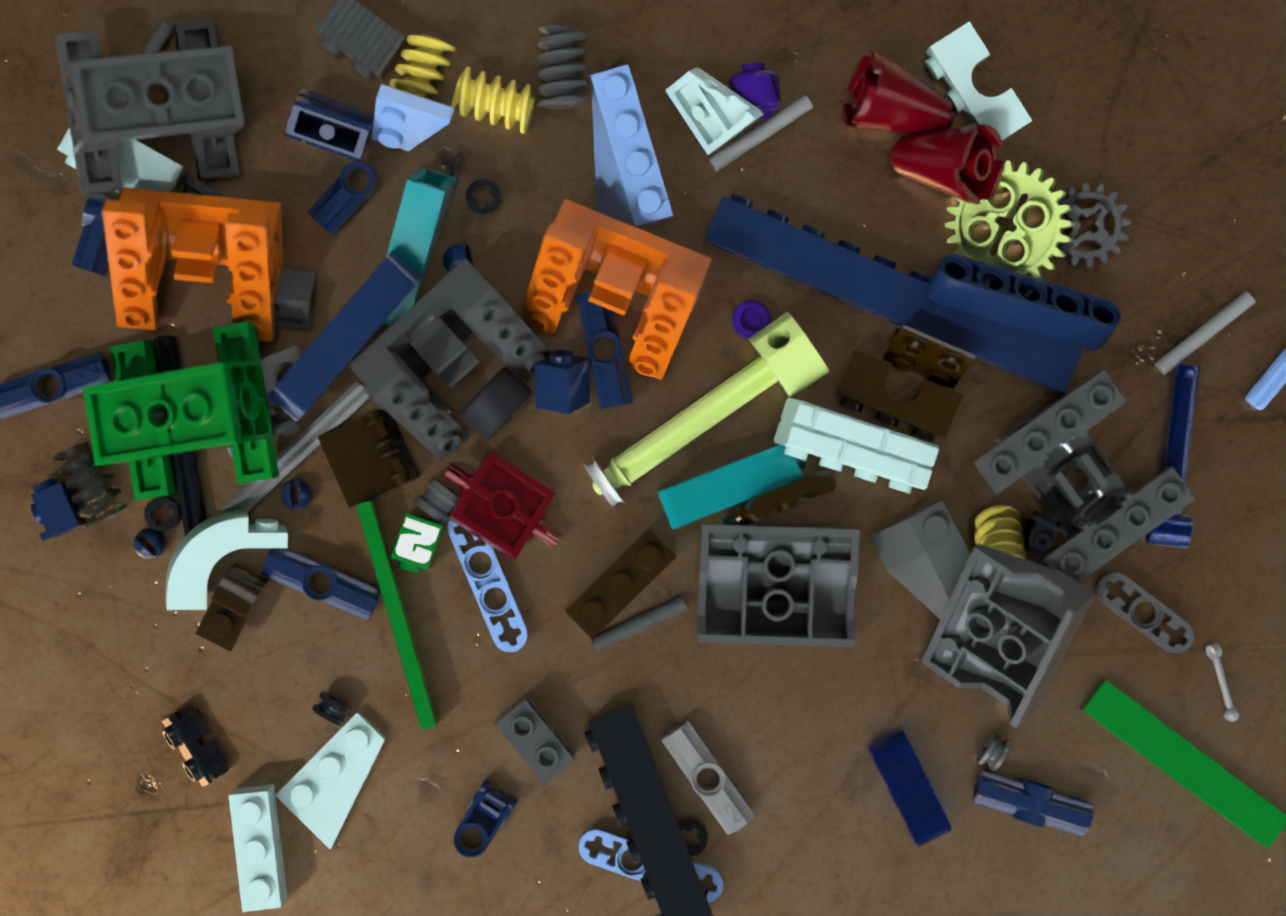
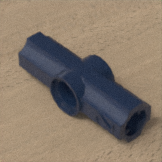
[576,291,633,410]
[0,352,113,420]
[261,548,381,621]
[972,769,1094,837]

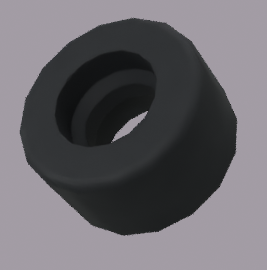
[459,367,532,441]

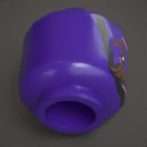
[729,63,781,120]

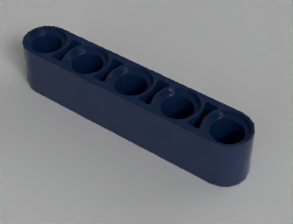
[267,250,423,422]
[926,254,1121,350]

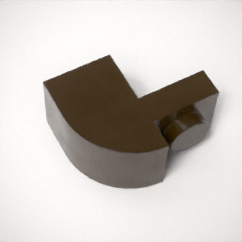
[195,561,272,651]

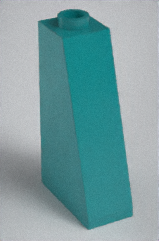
[383,166,457,325]
[657,444,806,529]

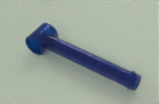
[1145,364,1200,549]

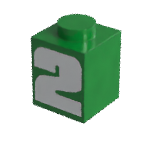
[391,512,446,574]

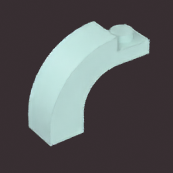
[165,509,288,610]

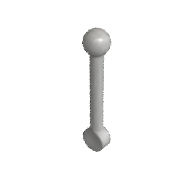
[1206,643,1240,722]

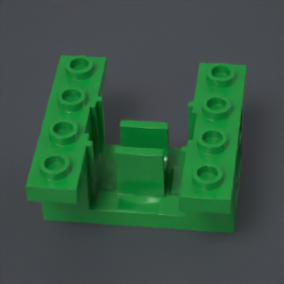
[82,321,280,501]

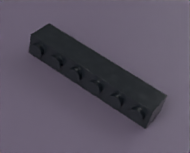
[584,705,713,916]

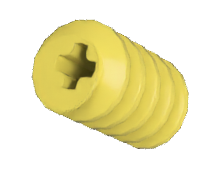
[389,34,456,98]
[451,66,537,134]
[973,505,1026,559]

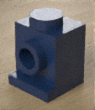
[31,478,87,541]

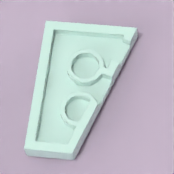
[275,711,386,850]

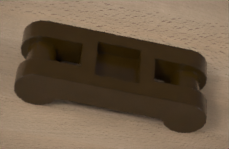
[734,470,837,525]

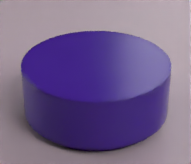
[732,300,771,339]

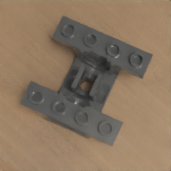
[55,20,245,194]
[349,258,551,461]
[972,370,1196,583]

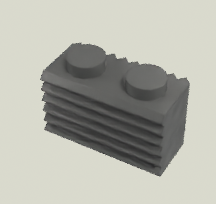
[315,0,408,80]

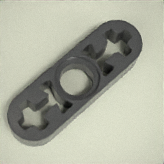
[1094,571,1195,654]

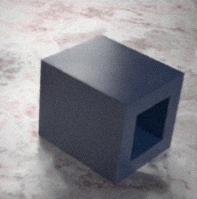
[534,350,590,414]

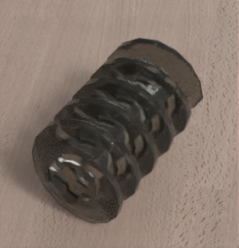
[52,442,128,529]

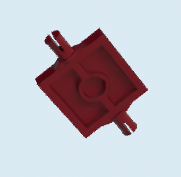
[442,451,562,560]

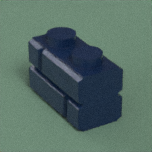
[284,88,374,162]

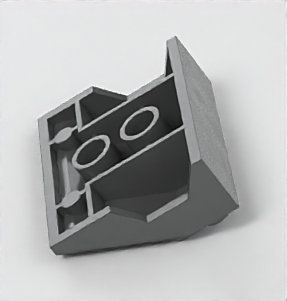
[696,524,860,647]
[921,544,1096,728]

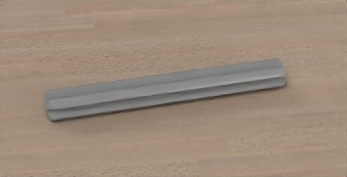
[220,381,371,513]

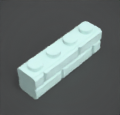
[774,398,939,494]

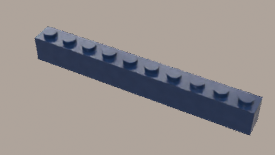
[703,194,1083,394]

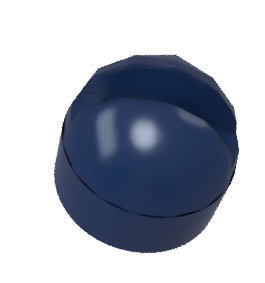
[443,242,474,272]
[281,479,313,510]
[134,528,167,559]

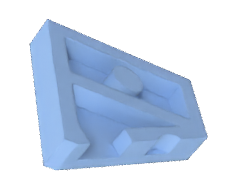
[371,84,454,151]

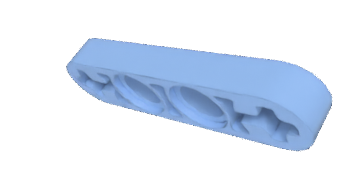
[447,520,528,652]
[579,827,723,903]

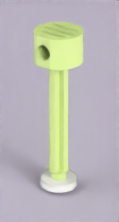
[583,311,829,511]

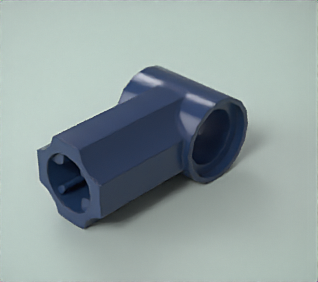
[308,162,380,235]
[71,193,118,276]

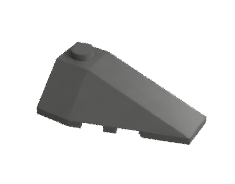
[869,499,970,620]

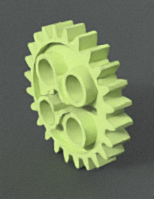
[945,160,1074,280]

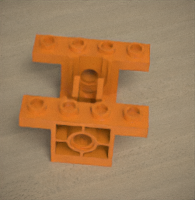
[103,187,284,342]
[520,199,712,380]

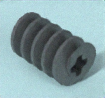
[538,25,587,110]

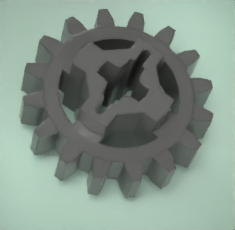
[1059,182,1131,268]

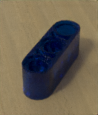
[868,730,953,847]

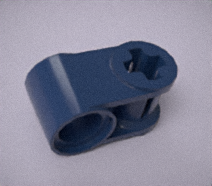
[454,780,518,858]

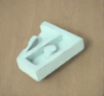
[665,67,763,155]

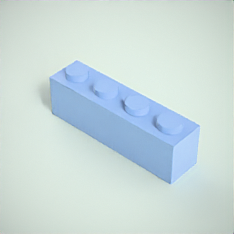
[591,64,673,229]

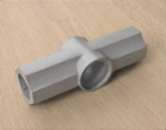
[660,720,755,835]

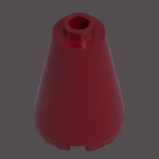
[842,51,956,134]
[890,124,1004,205]

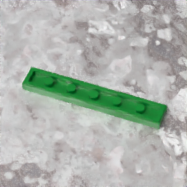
[356,500,439,730]
[1080,679,1286,850]

